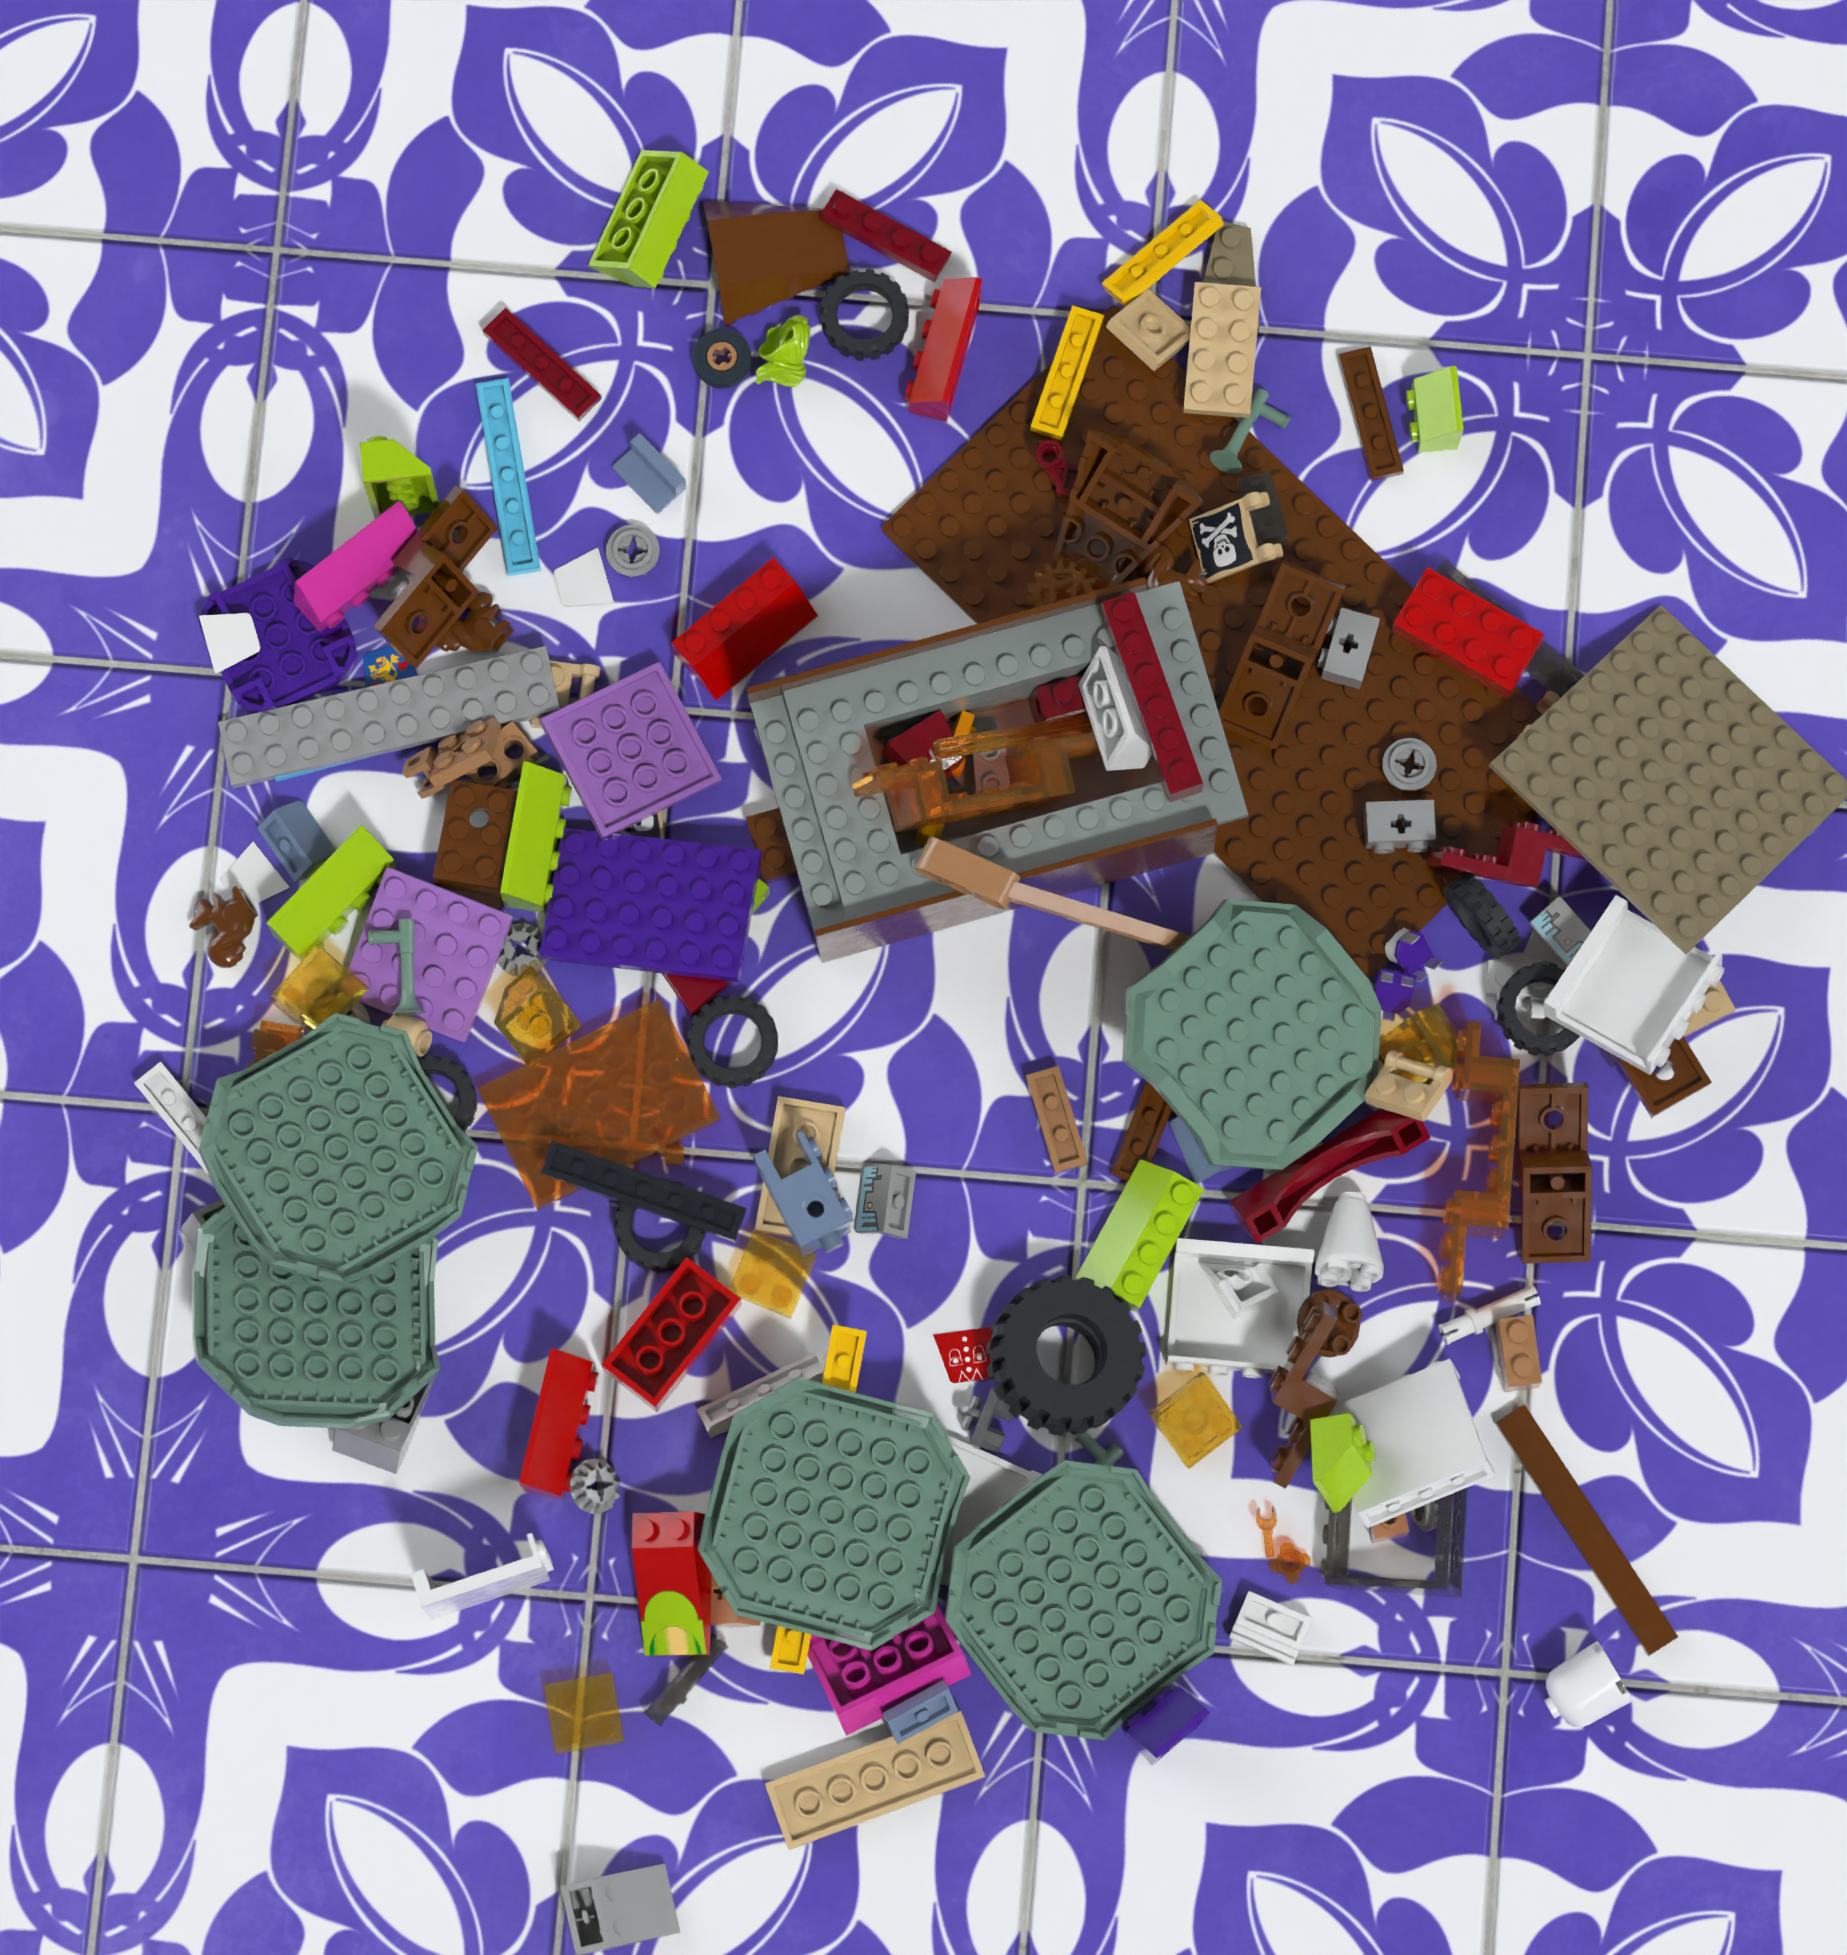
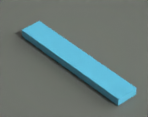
[476,378,541,577]

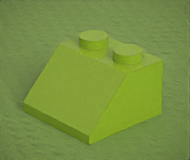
[1406,366,1464,452]
[1310,1413,1376,1513]

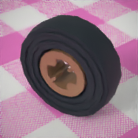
[693,329,752,388]

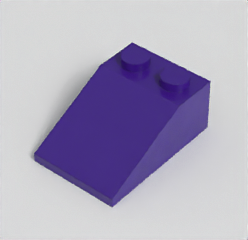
[1125,1687,1210,1766]

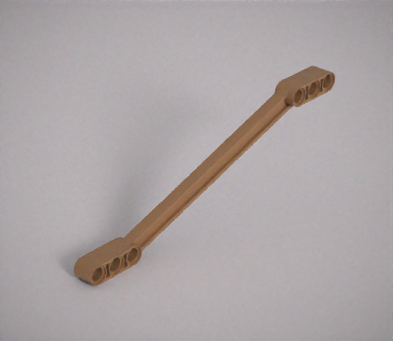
[914,837,1190,951]

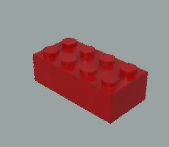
[1392,567,1544,699]
[601,1257,742,1412]

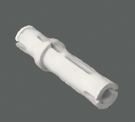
[1438,1284,1541,1345]

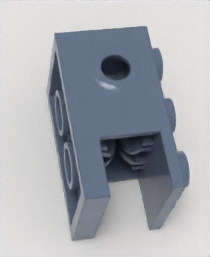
[753,1131,854,1257]

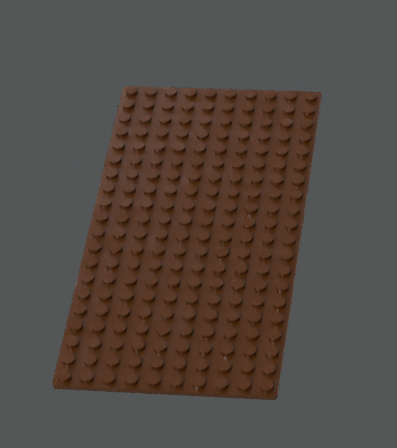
[882,305,1543,981]

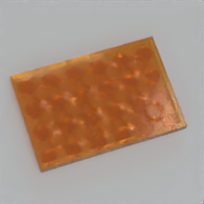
[477,998,721,1211]

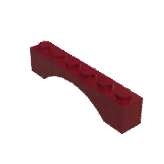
[1101,591,1203,803]
[1229,1108,1431,1244]

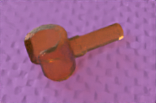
[658,1144,685,1165]
[1256,1506,1277,1557]

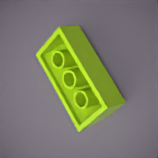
[588,150,709,288]
[359,436,440,519]
[500,761,572,913]
[267,825,396,963]
[1075,1159,1205,1312]

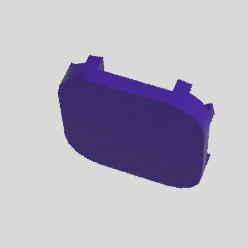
[199,557,358,714]

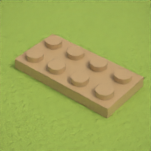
[1184,282,1261,418]
[755,1096,846,1237]

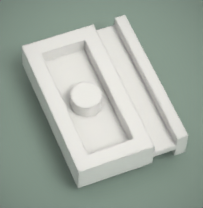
[1229,1591,1313,1666]

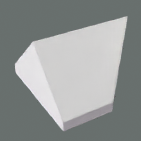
[1198,1262,1279,1319]

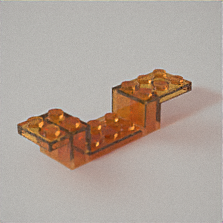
[852,728,1101,832]
[1437,1021,1520,1303]

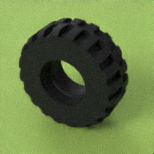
[986,1275,1146,1435]

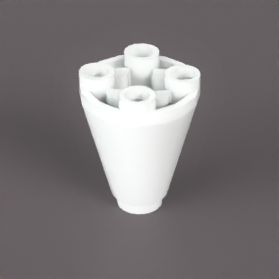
[1315,1192,1384,1292]

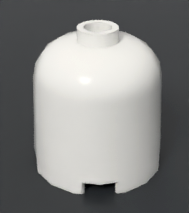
[1544,1641,1633,1727]

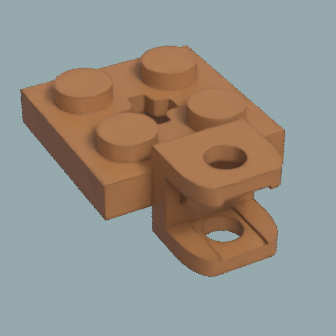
[402,717,502,799]

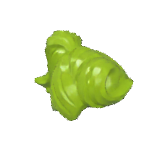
[756,315,811,387]

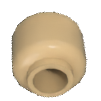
[382,1014,432,1057]

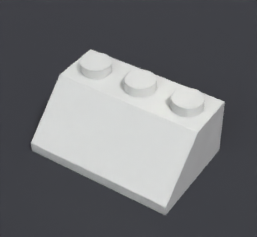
[1078,646,1153,771]

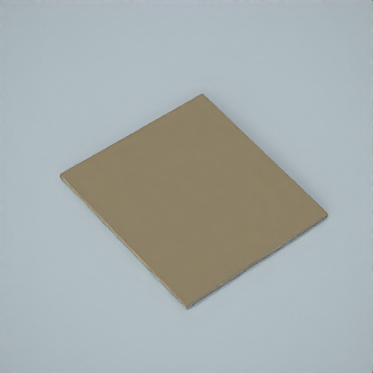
[1489,605,1847,955]

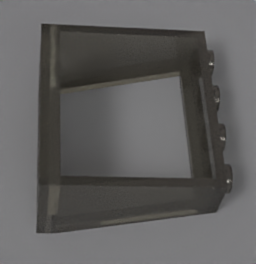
[1320,1487,1468,1597]

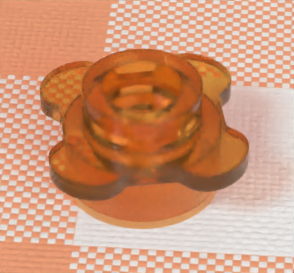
[1269,1543,1310,1584]

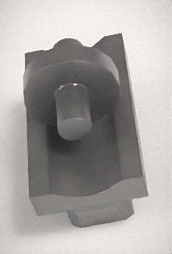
[957,1386,1014,1452]

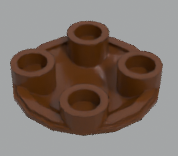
[1296,1289,1362,1358]

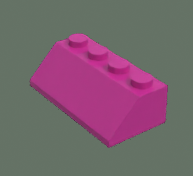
[294,501,418,632]

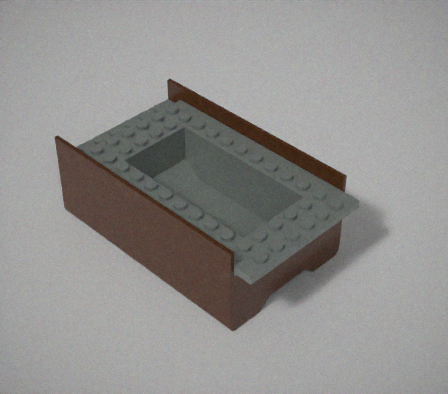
[746,577,1248,963]

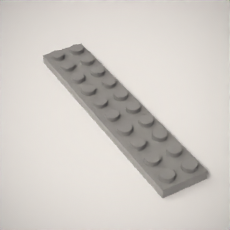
[218,646,560,789]

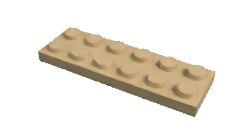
[765,1711,985,1850]

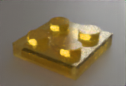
[729,1229,817,1319]
[1147,1372,1243,1469]
[544,1672,625,1755]

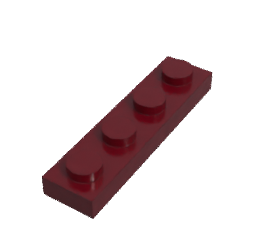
[819,189,952,283]
[482,307,602,422]

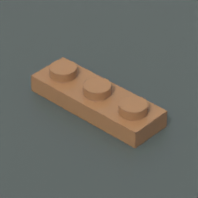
[1026,1066,1088,1174]

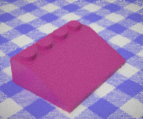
[807,1604,971,1736]

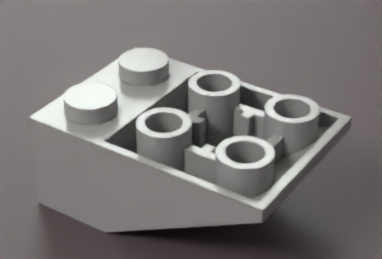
[332,1375,437,1474]
[560,1863,681,1955]

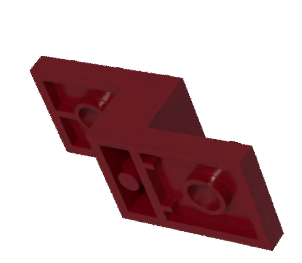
[1426,822,1586,887]

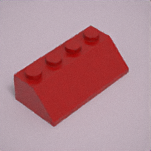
[904,277,983,422]
[671,557,818,702]
[519,1348,599,1500]

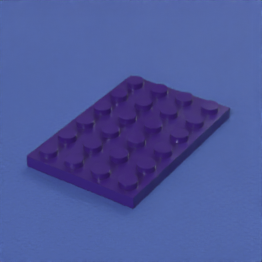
[539,828,763,982]

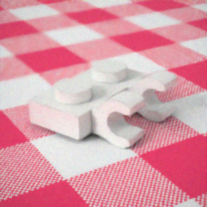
[1486,960,1555,1023]

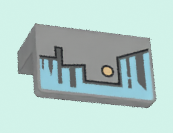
[1530,896,1591,967]
[855,1165,916,1239]

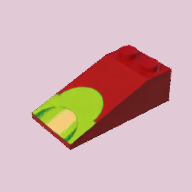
[632,1511,712,1656]

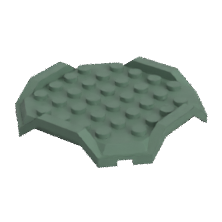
[1122,899,1381,1170]
[198,1013,478,1286]
[192,1207,441,1429]
[698,1377,970,1651]
[945,1460,1222,1741]

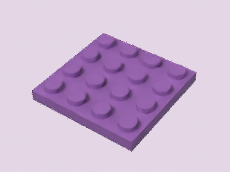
[539,661,722,839]
[339,867,514,1043]

